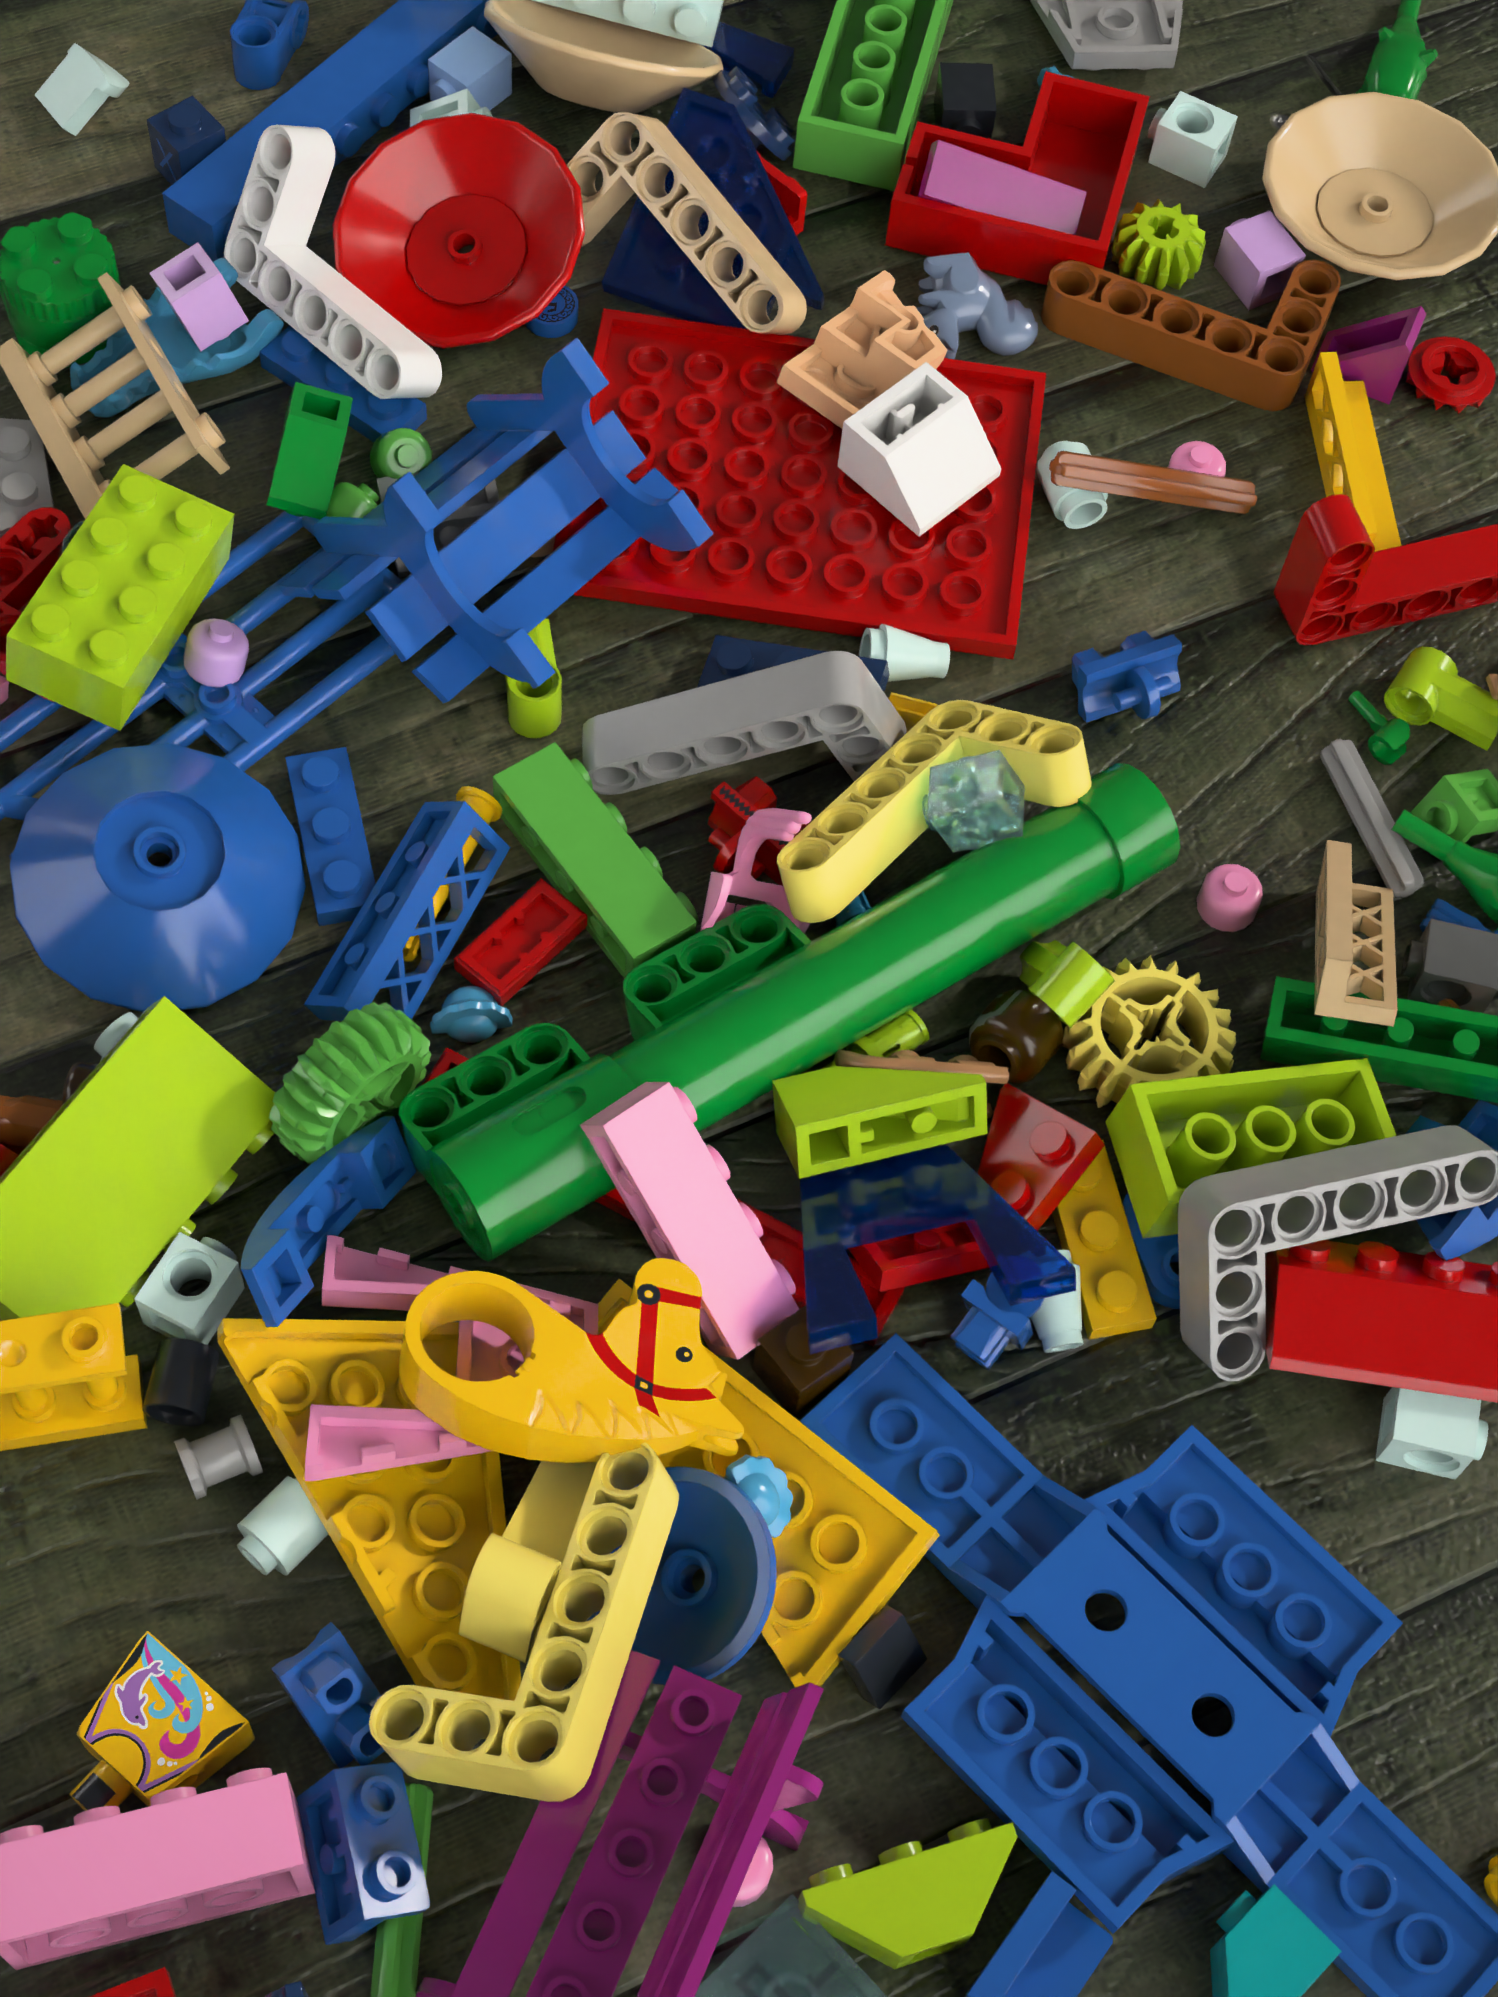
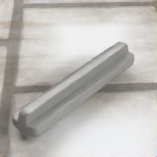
[1320,738,1424,898]

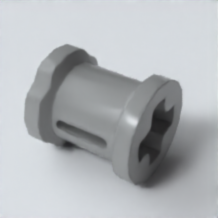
[174,1415,263,1500]

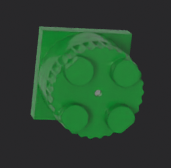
[0,212,121,368]

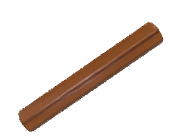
[1049,451,1257,514]

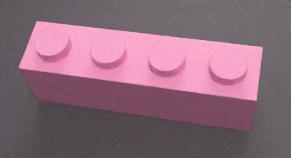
[580,1082,800,1360]

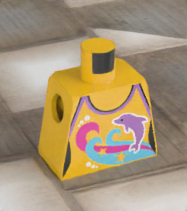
[69,1631,255,1811]

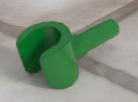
[1348,691,1410,765]

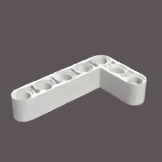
[224,125,442,399]

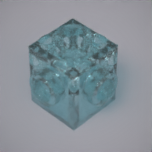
[922,750,1025,853]

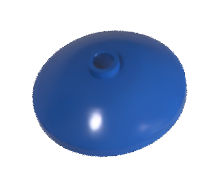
[587,1466,777,1685]

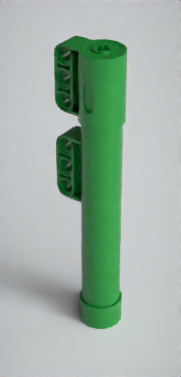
[399,763,1181,1262]

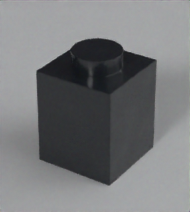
[934,62,997,139]

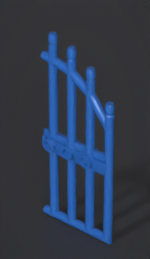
[0,511,402,860]

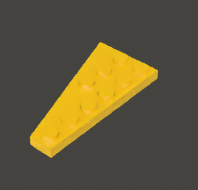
[598,1279,940,1688]

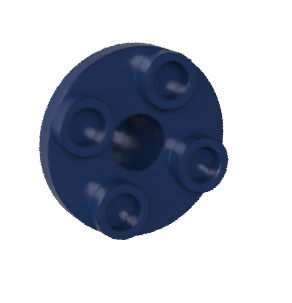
[698,66,795,163]

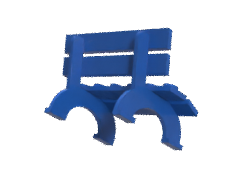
[278,337,714,703]

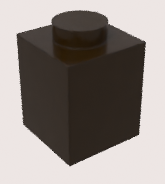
[752,1302,854,1418]

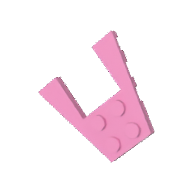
[305,1235,598,1481]

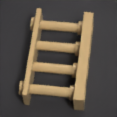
[0,272,230,519]

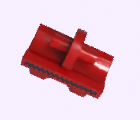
[708,776,811,886]

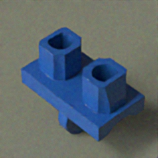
[1072,631,1182,723]
[951,1261,1045,1371]
[271,1622,385,1768]

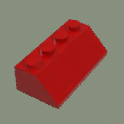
[1265,1239,1498,1403]

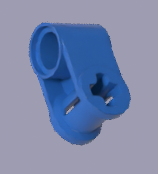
[230,0,309,90]

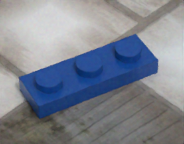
[259,325,427,442]
[285,747,376,926]

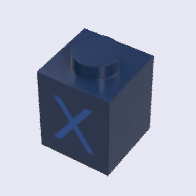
[147,95,226,185]

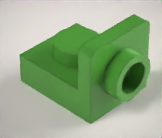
[1411,769,1498,843]

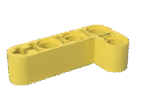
[459,1461,597,1663]

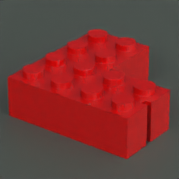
[885,71,1150,285]

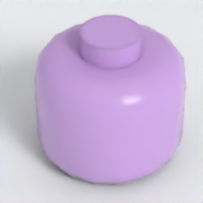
[184,618,249,688]

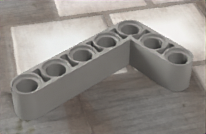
[582,651,907,795]
[1178,1125,1498,1381]

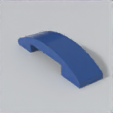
[241,1116,416,1327]

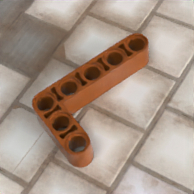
[1041,259,1341,411]

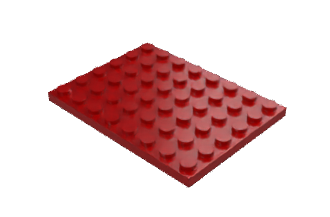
[553,308,1046,660]

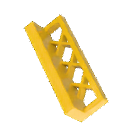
[1304,352,1402,552]

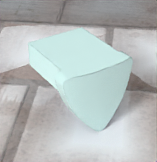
[35,43,130,136]

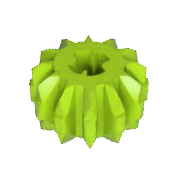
[1111,198,1206,291]

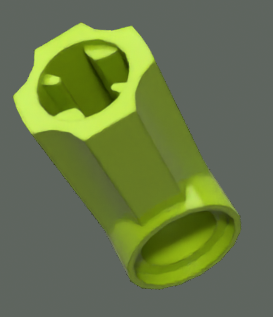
[504,618,562,738]
[1384,646,1498,751]
[1019,940,1115,1028]

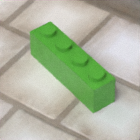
[493,742,698,979]

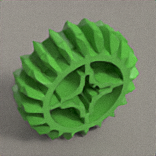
[269,1002,431,1164]

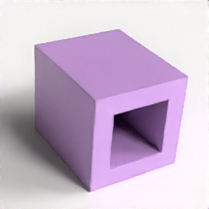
[1214,211,1306,311]
[150,242,249,351]

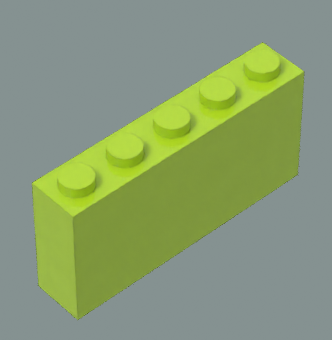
[0,996,275,1320]

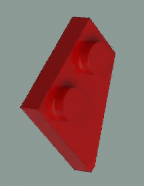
[970,1083,1105,1247]
[824,1192,1001,1292]

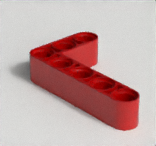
[1274,494,1498,646]

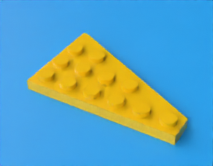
[217,1318,521,1739]

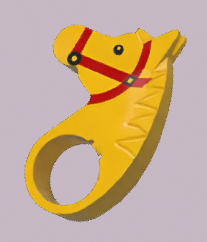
[399,1258,744,1463]

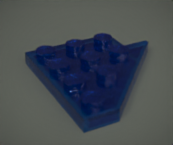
[602,87,824,329]

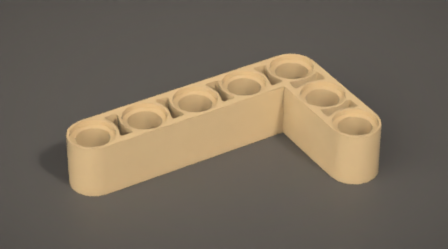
[567,111,807,335]

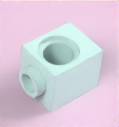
[1147,91,1238,188]
[134,1232,245,1345]
[1376,1387,1488,1480]

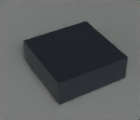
[838,1605,927,1709]

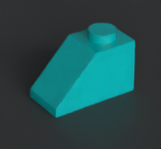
[1210,1884,1342,1997]

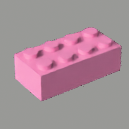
[0,1768,315,1970]

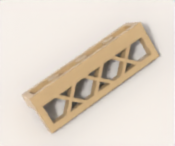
[1314,840,1398,1027]

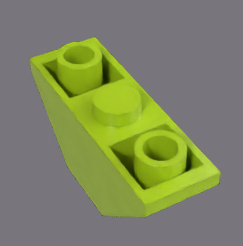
[796,1819,1018,1969]

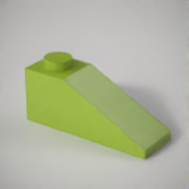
[772,1066,988,1179]

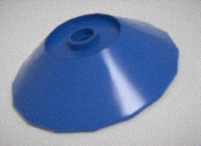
[10,743,306,1012]

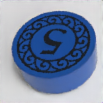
[525,286,578,338]

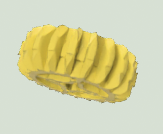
[1062,955,1236,1108]

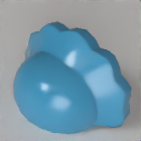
[430,986,513,1043]
[724,1455,793,1538]

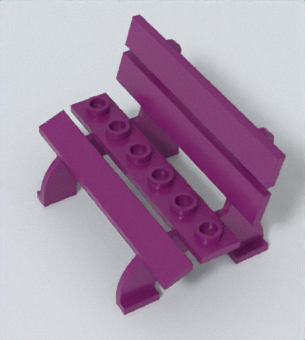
[416,1650,824,1997]

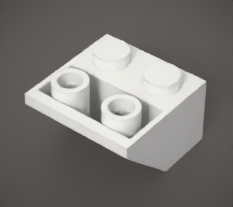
[837,362,1001,537]

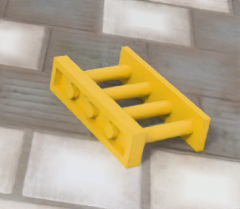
[0,1303,147,1451]

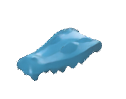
[70,258,284,417]

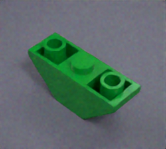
[266,381,353,520]

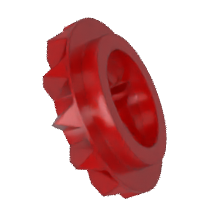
[1406,336,1496,414]

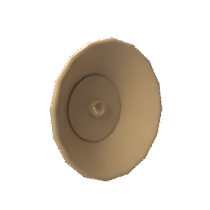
[484,0,723,113]
[1262,92,1498,281]

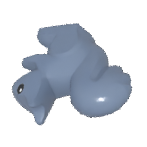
[917,252,1038,359]

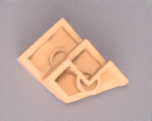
[776,270,948,429]

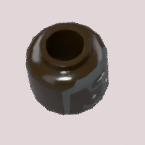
[968,989,1064,1084]

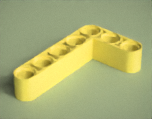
[777,700,1092,923]
[369,1442,679,1802]

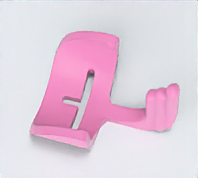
[700,808,812,933]

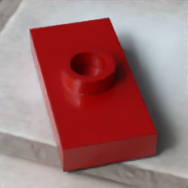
[454,878,588,1006]

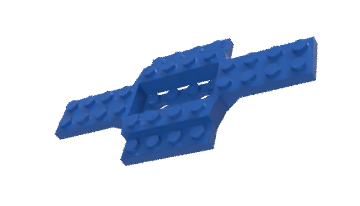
[800,1333,1498,1997]

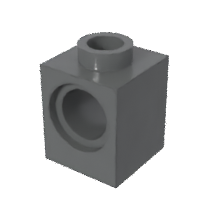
[1401,919,1498,1013]

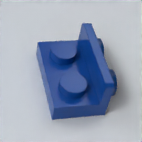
[297,1762,430,1945]

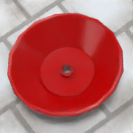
[332,113,585,349]

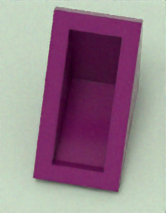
[1311,306,1426,405]

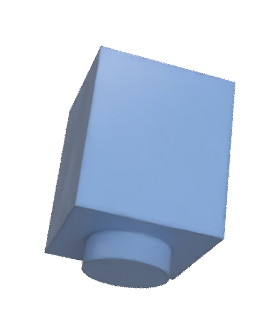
[428,26,512,111]

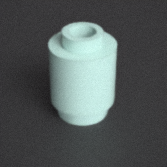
[1036,441,1108,529]
[237,1476,328,1576]

